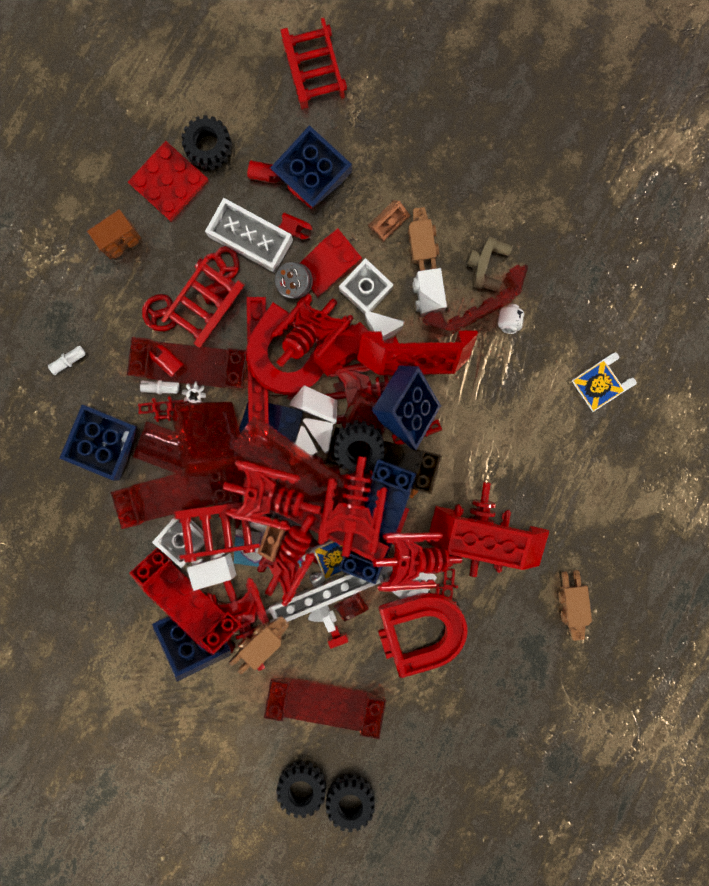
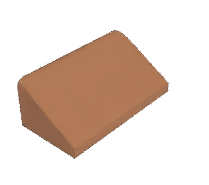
[368,200,410,242]
[257,517,286,562]

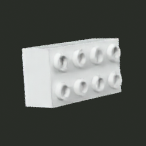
[205,198,293,273]

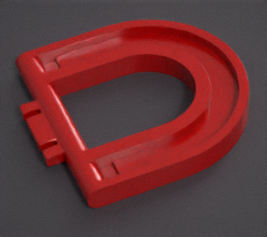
[246,302,325,395]
[378,593,467,678]

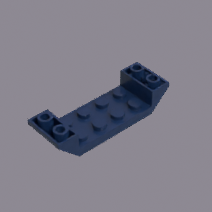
[339,459,416,584]

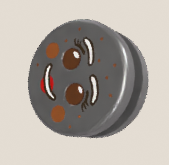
[275,262,313,298]

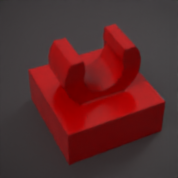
[328,625,349,649]

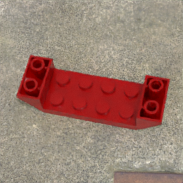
[357,330,478,375]
[428,506,550,570]
[129,547,242,655]

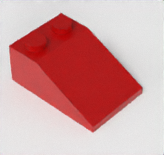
[300,228,362,298]

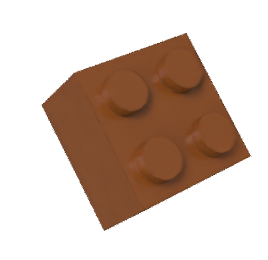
[87,209,142,259]

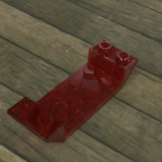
[420,264,528,337]
[127,337,246,389]
[111,463,233,529]
[264,677,386,739]

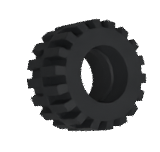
[181,115,232,170]
[334,420,384,474]
[276,761,326,818]
[326,775,375,832]

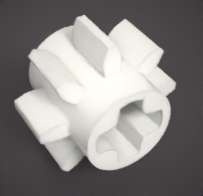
[182,381,206,406]

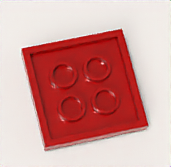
[128,141,209,222]

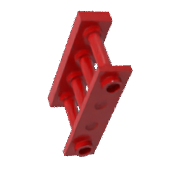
[280,18,347,110]
[161,257,245,348]
[173,502,260,563]

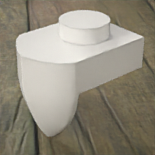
[308,605,337,633]

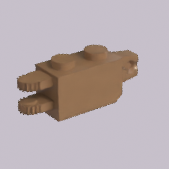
[408,207,439,271]
[558,570,592,641]
[229,616,289,675]

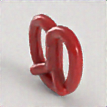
[204,246,240,282]
[142,294,177,332]

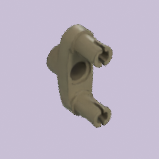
[467,236,513,292]

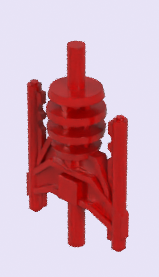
[272,294,354,367]
[324,363,390,424]
[318,456,387,557]
[223,460,321,531]
[449,482,511,577]
[257,514,315,606]
[373,532,462,592]
[206,578,270,671]

